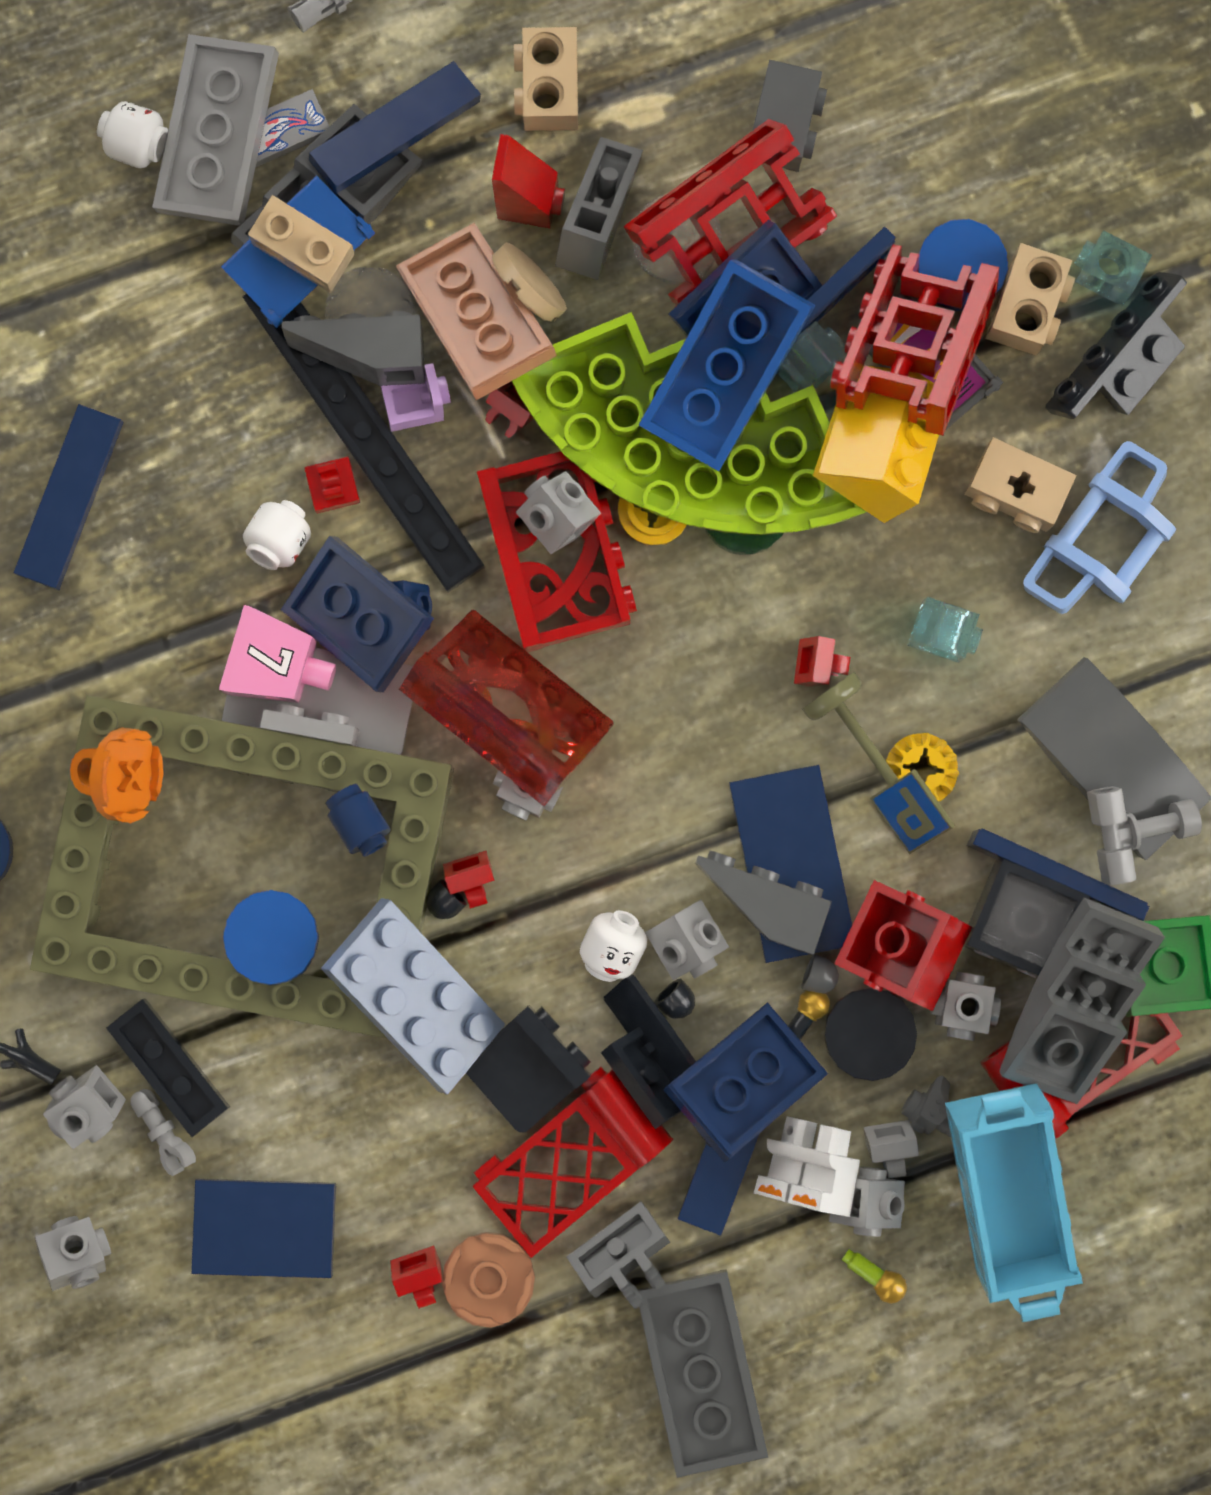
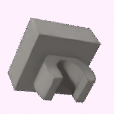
[863,1120,919,1179]

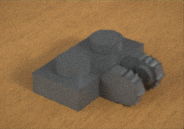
[566,1201,670,1309]

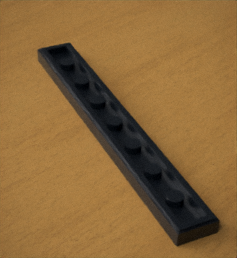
[242,294,485,593]

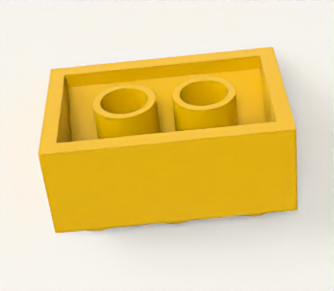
[813,365,939,523]

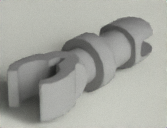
[130,1089,196,1176]

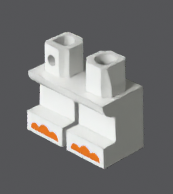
[754,1116,860,1217]

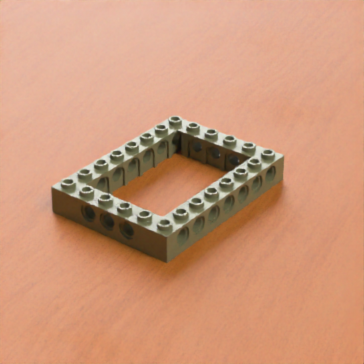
[30,695,454,1039]

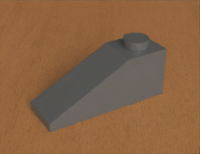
[555,137,643,280]

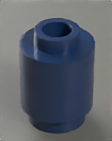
[325,784,391,857]

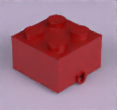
[834,880,973,1011]

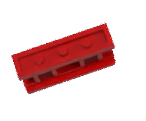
[623,119,837,307]
[830,244,999,436]

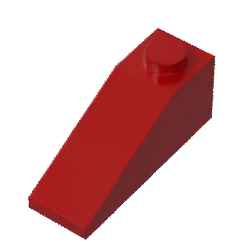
[492,134,565,229]

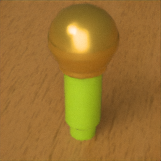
[841,1249,907,1304]

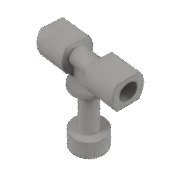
[1087,786,1202,885]

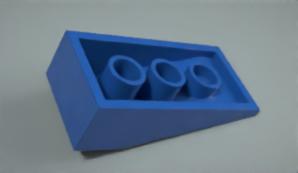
[639,259,816,471]

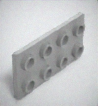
[222,648,418,755]

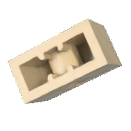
[964,437,1077,533]

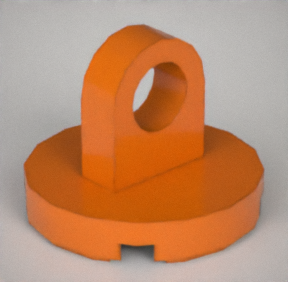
[70,727,164,823]

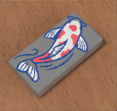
[255,89,329,168]

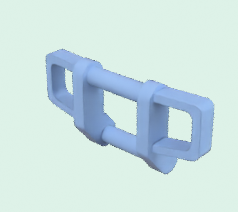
[1023,441,1176,614]

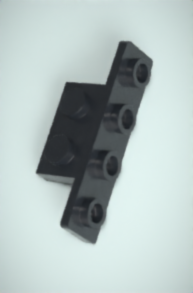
[1045,272,1187,419]
[601,974,711,1147]

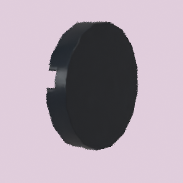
[824,988,917,1081]

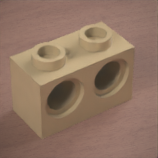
[514,27,578,131]
[248,195,355,293]
[985,243,1075,356]

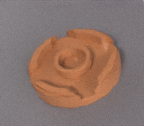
[442,1232,535,1328]

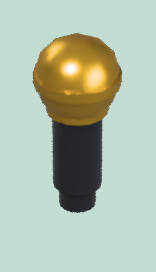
[788,990,830,1040]

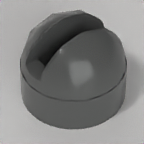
[801,954,839,993]

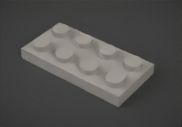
[152,34,279,226]

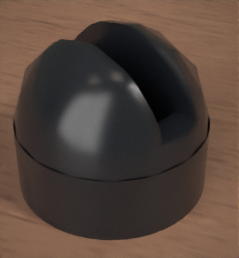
[427,879,467,919]
[654,978,695,1019]

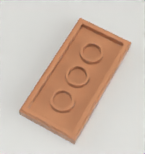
[396,223,557,400]

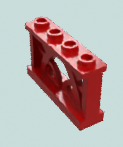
[477,451,637,653]

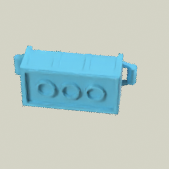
[945,1083,1083,1322]

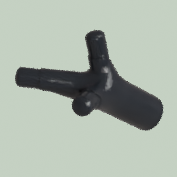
[0,1028,61,1086]

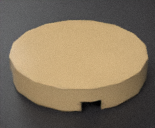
[492,242,567,322]

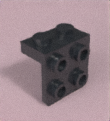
[466,1005,591,1133]

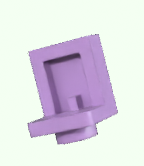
[381,363,451,432]

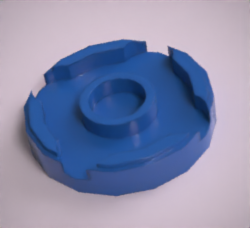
[918,219,1008,311]
[223,890,319,985]

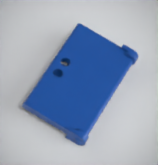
[221,175,375,328]

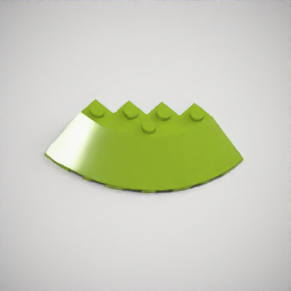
[512,312,867,534]

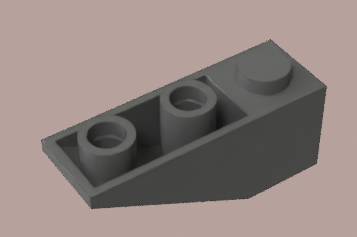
[282,311,425,386]
[695,851,832,955]

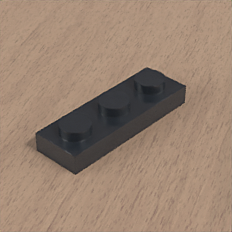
[106,998,230,1138]

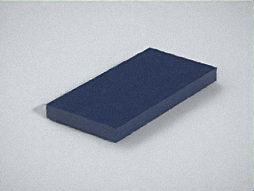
[729,765,852,963]

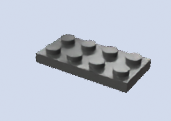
[637,1269,768,1478]

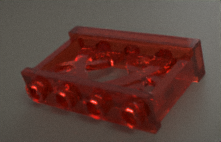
[399,610,614,807]

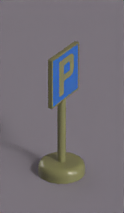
[802,672,955,854]

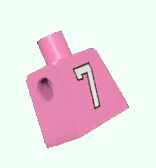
[219,605,336,703]

